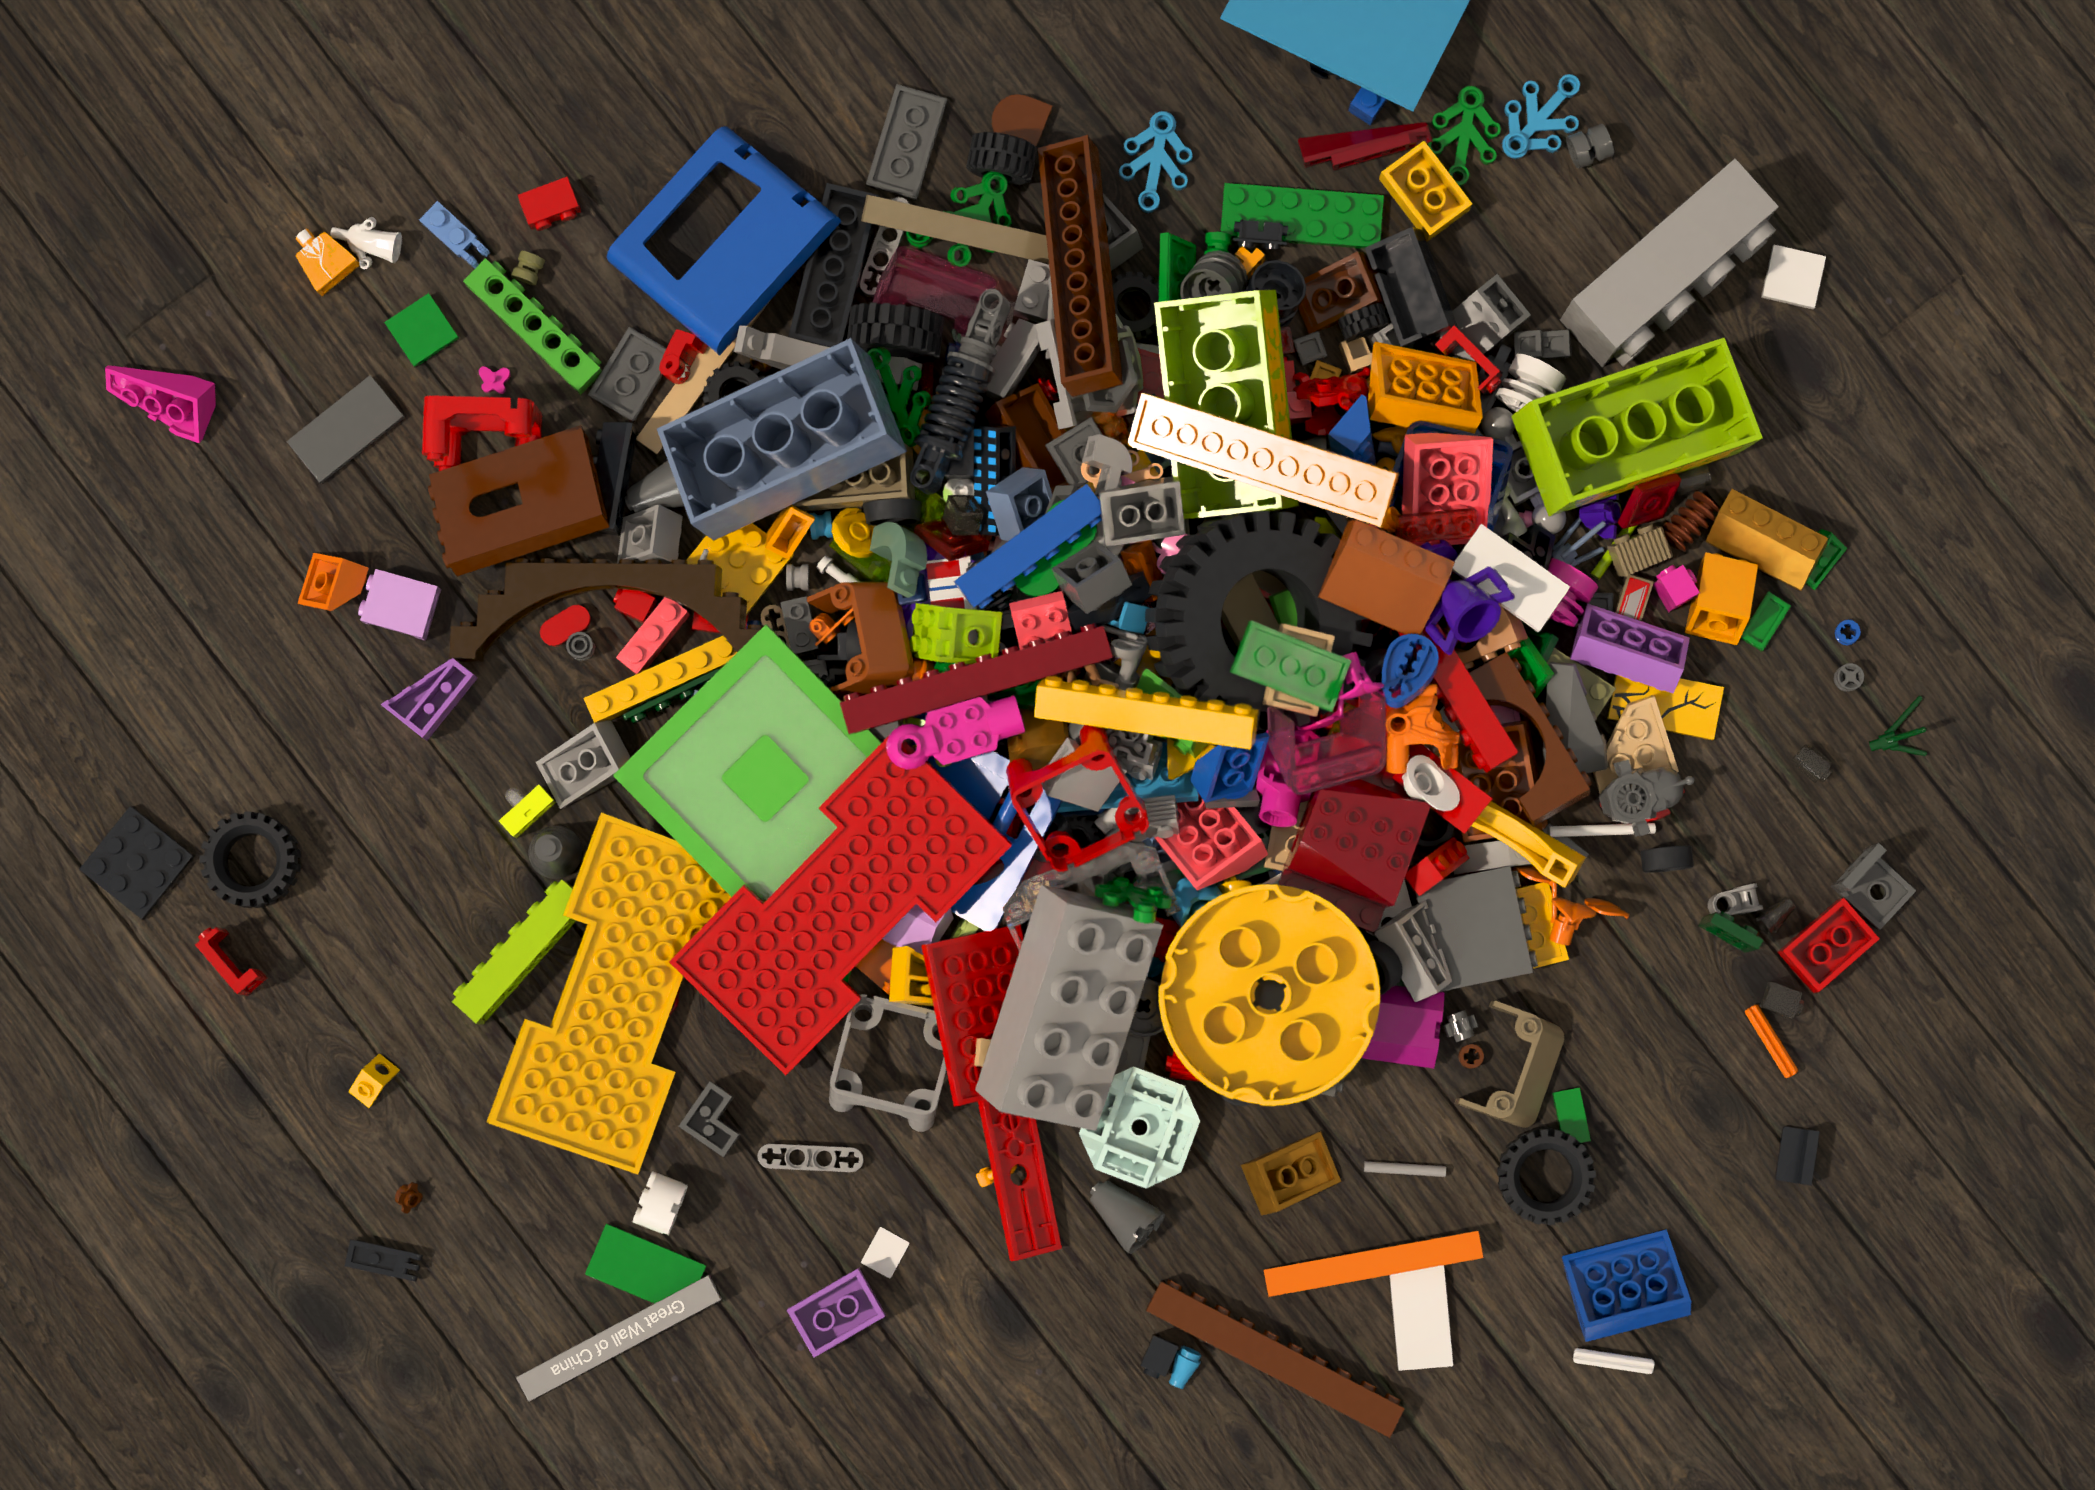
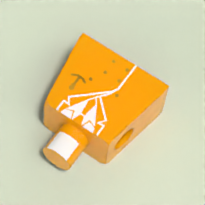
[295,229,360,297]

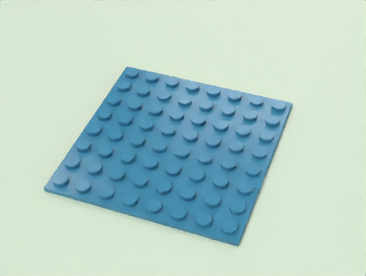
[1220,0,1470,112]

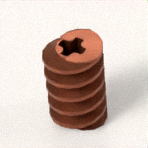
[1663,492,1720,552]

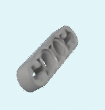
[860,197,909,298]
[758,1144,864,1172]

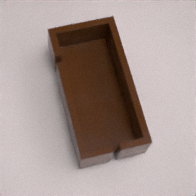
[984,383,1069,494]

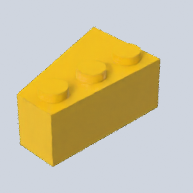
[889,946,934,1007]

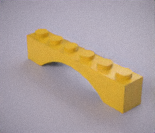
[583,636,737,723]
[1471,801,1586,888]

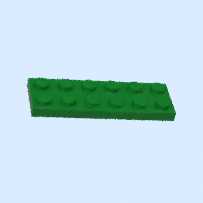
[1221,183,1384,249]

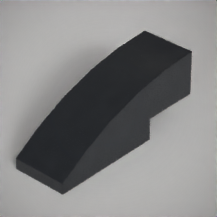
[1067,571,1152,634]

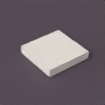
[1761,245,1826,309]

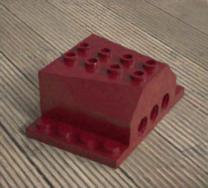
[1277,743,1431,934]

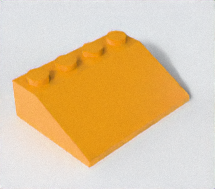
[1368,342,1483,436]

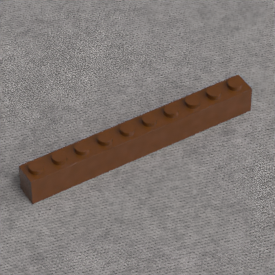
[1146,1279,1405,1438]

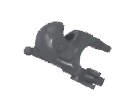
[1599,760,1694,837]

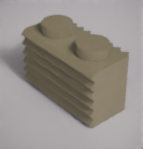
[1607,523,1673,576]

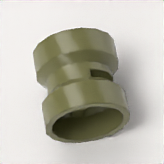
[511,251,545,286]

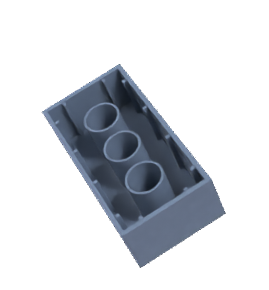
[657,338,907,540]

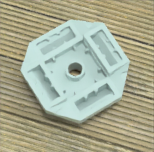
[1079,1066,1200,1188]

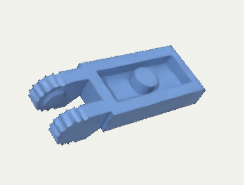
[419,201,490,269]

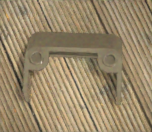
[1454,1001,1564,1128]

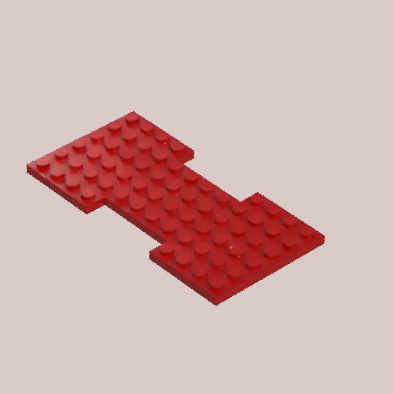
[669,736,1013,1075]

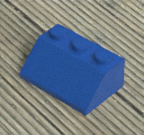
[1328,394,1376,466]

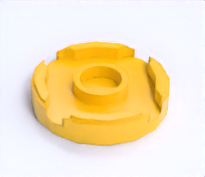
[832,508,875,558]

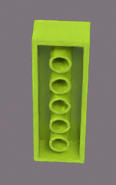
[452,880,577,1025]

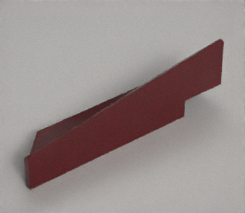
[1298,122,1433,171]

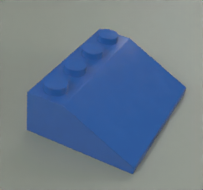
[1562,1229,1691,1342]

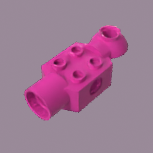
[886,696,1025,769]
[1256,715,1320,827]

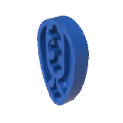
[1382,634,1439,708]

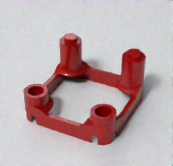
[422,396,542,471]
[1006,725,1149,872]

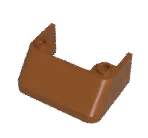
[806,582,914,702]

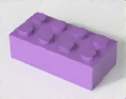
[1571,603,1690,693]

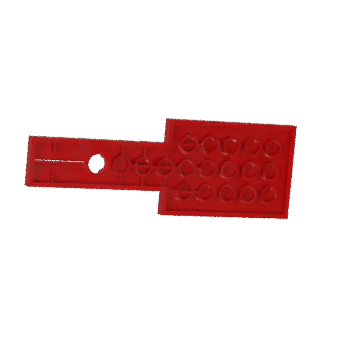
[921,924,1062,1261]

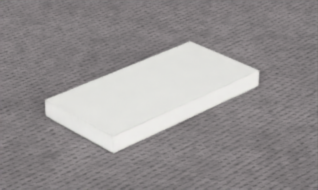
[1452,524,1570,632]
[1389,1265,1453,1371]

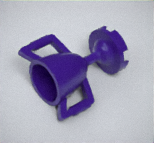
[1420,539,1515,655]

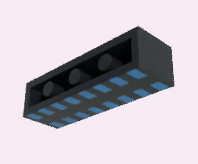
[974,424,1016,536]

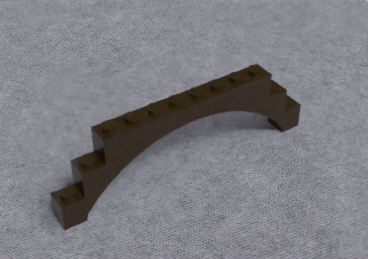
[449,558,764,662]

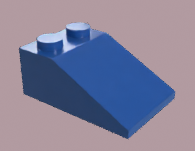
[1190,732,1270,803]

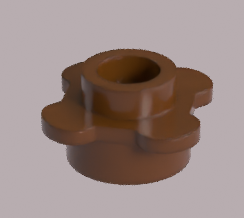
[395,1182,423,1214]

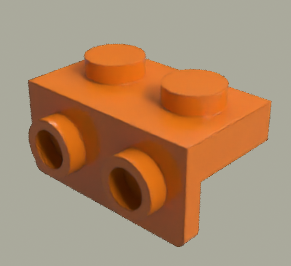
[1120,540,1163,602]

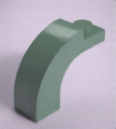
[870,522,927,598]

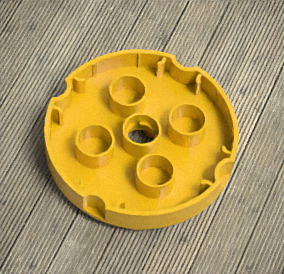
[1159,884,1380,1106]

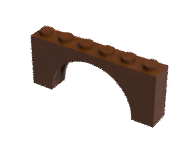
[1469,652,1592,827]

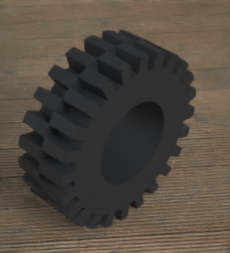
[1145,511,1373,731]

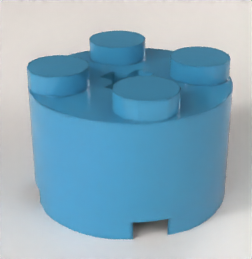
[1168,878,1223,929]

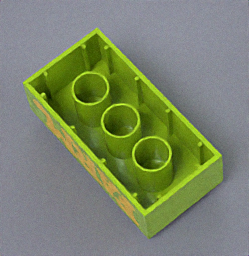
[1154,290,1299,519]
[1511,338,1763,517]

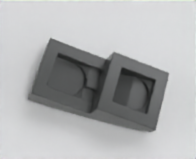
[1514,330,1572,360]

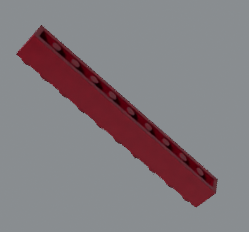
[839,623,1113,735]

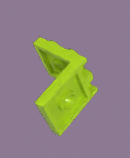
[909,603,1002,664]

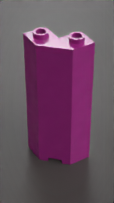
[1361,986,1444,1069]

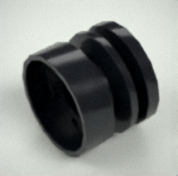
[1245,260,1306,330]
[1129,976,1164,1037]

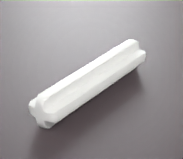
[1573,1348,1654,1374]

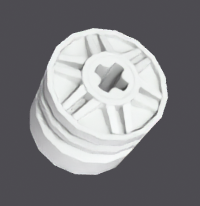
[1495,354,1566,412]

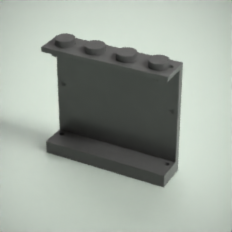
[1416,866,1538,992]

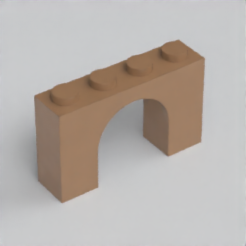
[1438,605,1528,670]

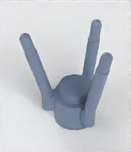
[1551,516,1606,567]

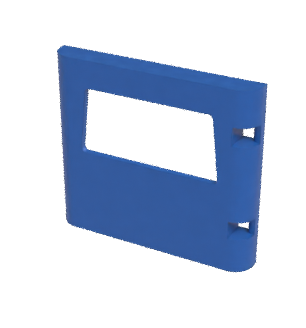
[607,126,842,356]

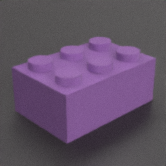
[787,1268,886,1358]

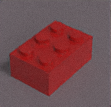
[1778,898,1880,993]

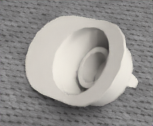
[1402,755,1460,811]

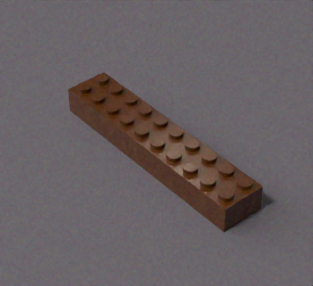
[1038,135,1123,397]

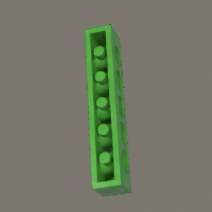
[463,258,602,395]

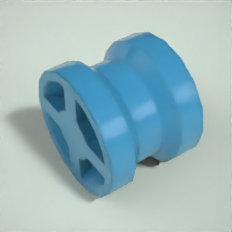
[809,511,833,540]

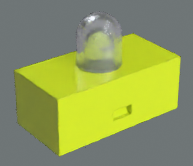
[499,785,556,838]

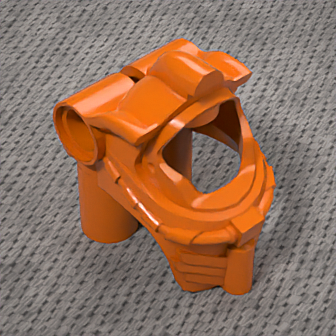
[1386,684,1460,774]

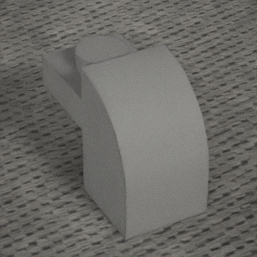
[1082,434,1132,496]

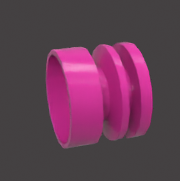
[1548,558,1598,627]

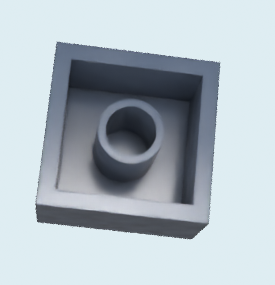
[986,467,1052,541]

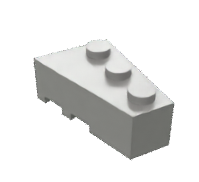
[1374,900,1452,1002]

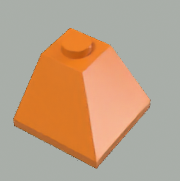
[297,553,369,611]

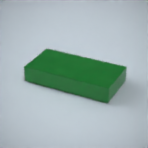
[1741,591,1791,652]
[1552,1088,1591,1143]

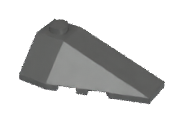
[1543,662,1608,773]

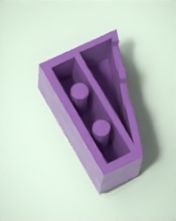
[380,658,477,740]

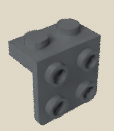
[1083,339,1137,413]

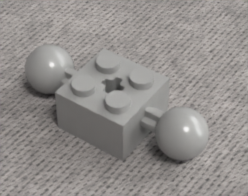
[1481,407,1566,534]

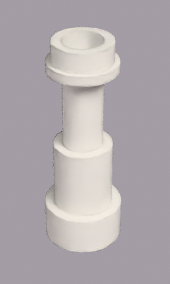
[816,555,861,583]

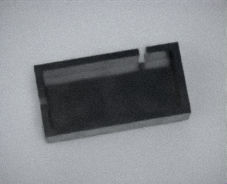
[1365,227,1458,349]

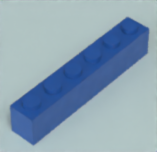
[953,484,1102,609]

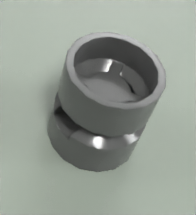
[1566,124,1614,169]

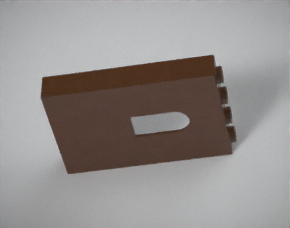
[428,425,610,576]

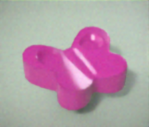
[479,367,511,394]

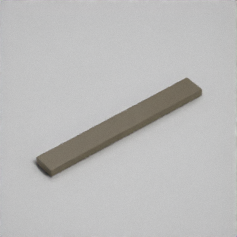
[861,195,1049,264]

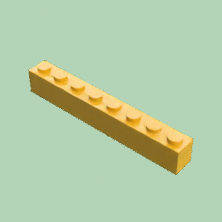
[1034,676,1259,749]

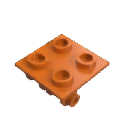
[809,607,854,646]
[855,939,895,995]

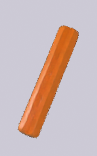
[1745,1004,1798,1078]

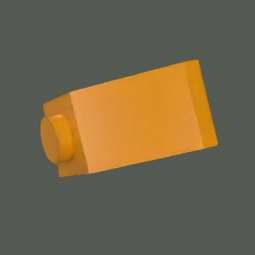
[765,505,815,560]

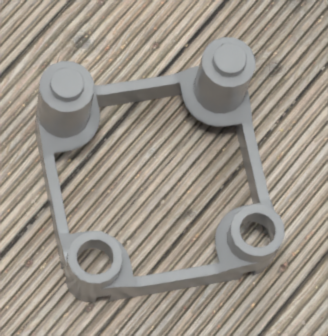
[829,994,946,1132]

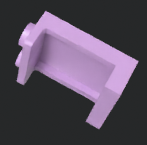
[358,569,441,641]

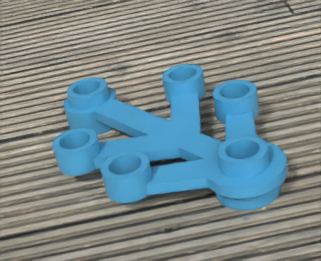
[1502,74,1580,159]
[1119,111,1192,213]

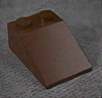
[1298,251,1385,334]

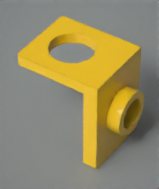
[349,1054,400,1108]

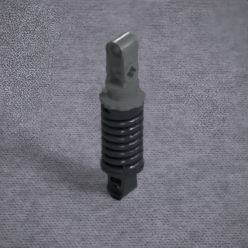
[910,289,1010,495]

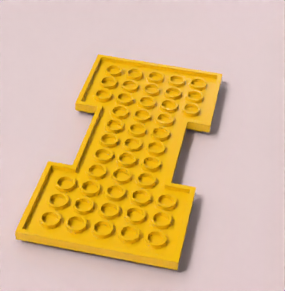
[487,813,731,1174]

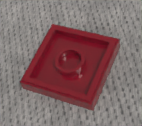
[1617,473,1682,529]

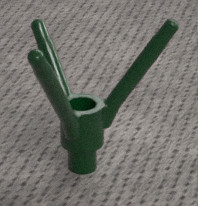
[1869,696,1927,756]

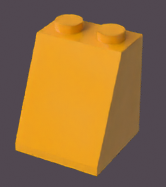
[1685,552,1758,645]

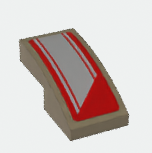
[1615,574,1654,621]

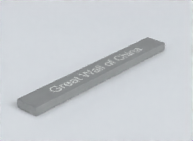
[516,1275,722,1401]

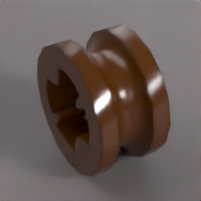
[1458,1044,1484,1069]

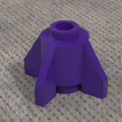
[1579,494,1622,540]

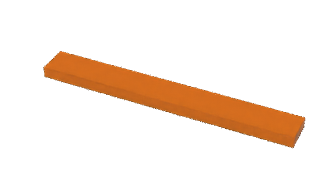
[1264,1231,1483,1297]

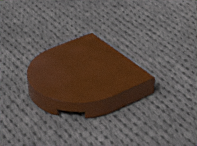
[992,94,1053,147]

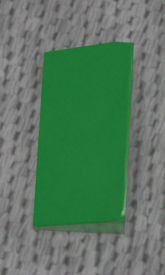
[1806,529,1847,590]

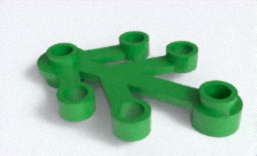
[1428,86,1501,187]
[942,171,1011,267]
[867,347,931,447]
[1094,877,1172,924]

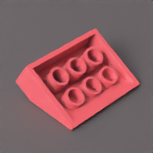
[1401,433,1493,547]
[1154,793,1268,891]

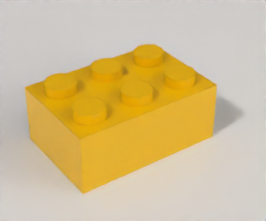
[1379,141,1472,242]

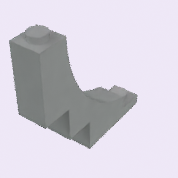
[734,326,922,391]

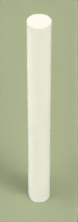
[1548,823,1656,837]

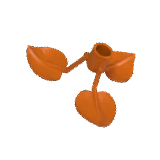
[1512,865,1630,945]

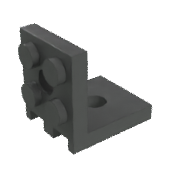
[1830,843,1916,931]

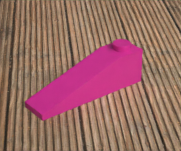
[105,365,216,443]

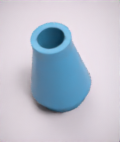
[1169,1346,1201,1389]

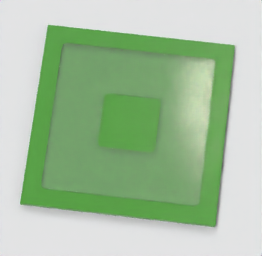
[613,624,882,903]

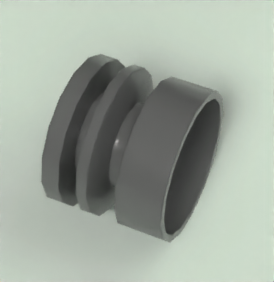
[1180,250,1248,299]

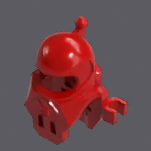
[1293,367,1371,435]

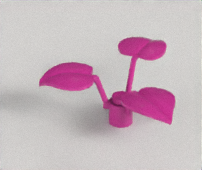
[1297,652,1401,730]

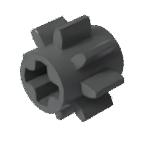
[1443,1010,1479,1042]

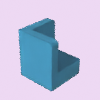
[1107,602,1150,634]

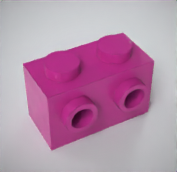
[1653,565,1700,612]

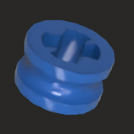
[1835,620,1861,646]

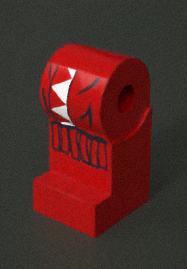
[659,329,708,384]

